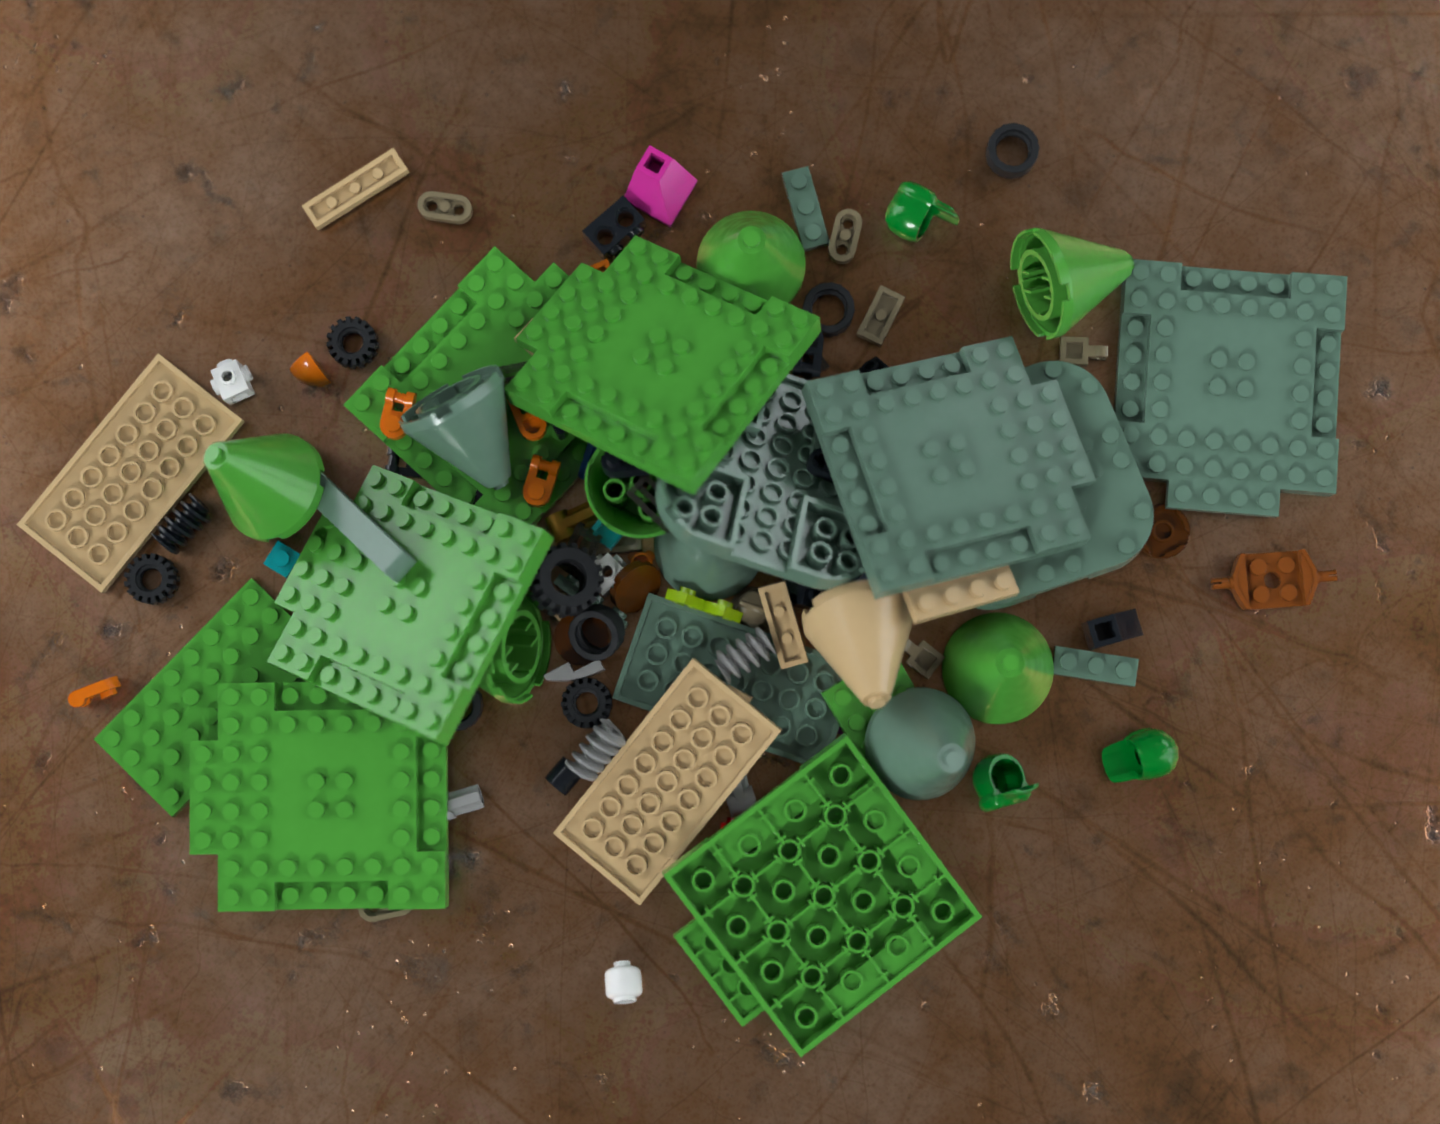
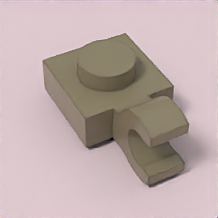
[1059,336,1108,367]
[904,639,945,679]

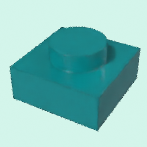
[588,519,623,551]
[263,541,300,578]

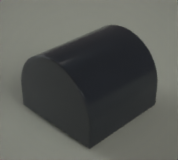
[545,756,581,796]

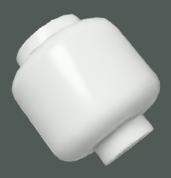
[604,960,643,1004]

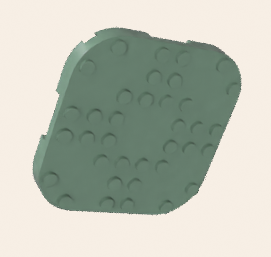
[975,361,1154,610]
[655,374,865,590]

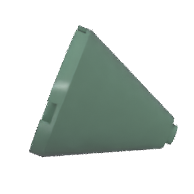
[398,365,511,490]
[654,531,759,601]
[865,687,976,800]

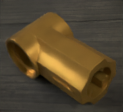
[545,501,598,545]

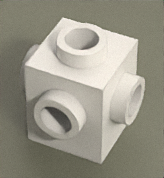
[210,359,255,405]
[594,553,627,598]

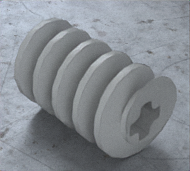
[714,627,777,684]
[564,718,626,781]

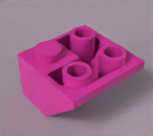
[624,145,698,227]

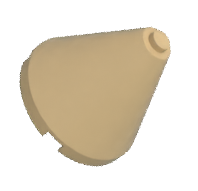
[801,580,913,709]

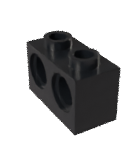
[582,196,646,260]

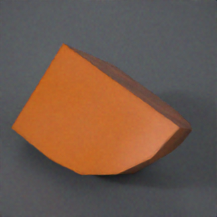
[290,351,331,387]

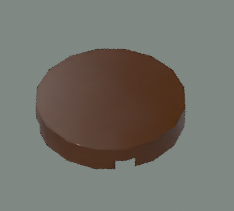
[1141,503,1190,559]
[609,561,661,613]
[554,615,610,666]

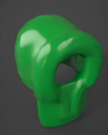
[885,181,960,242]
[1101,728,1179,783]
[972,753,1039,812]

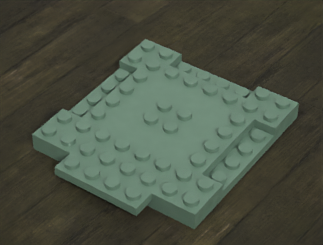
[1114,259,1348,518]
[801,336,1096,599]

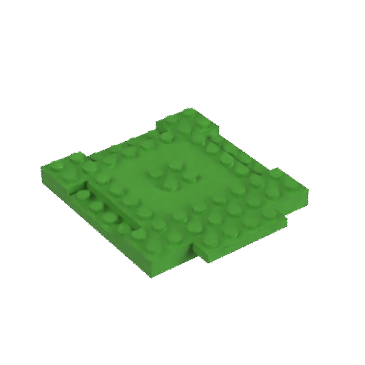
[504,235,821,495]
[343,246,588,526]
[267,465,554,746]
[190,682,449,912]
[662,733,982,1057]

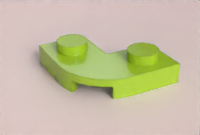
[665,586,743,624]

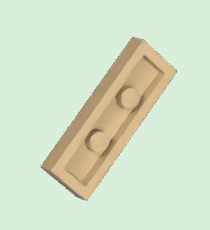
[758,580,809,669]

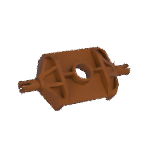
[1210,549,1338,610]

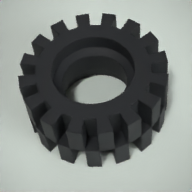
[326,316,379,369]
[124,553,180,605]
[561,677,613,729]

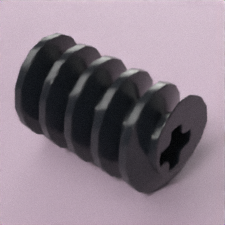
[150,493,212,554]

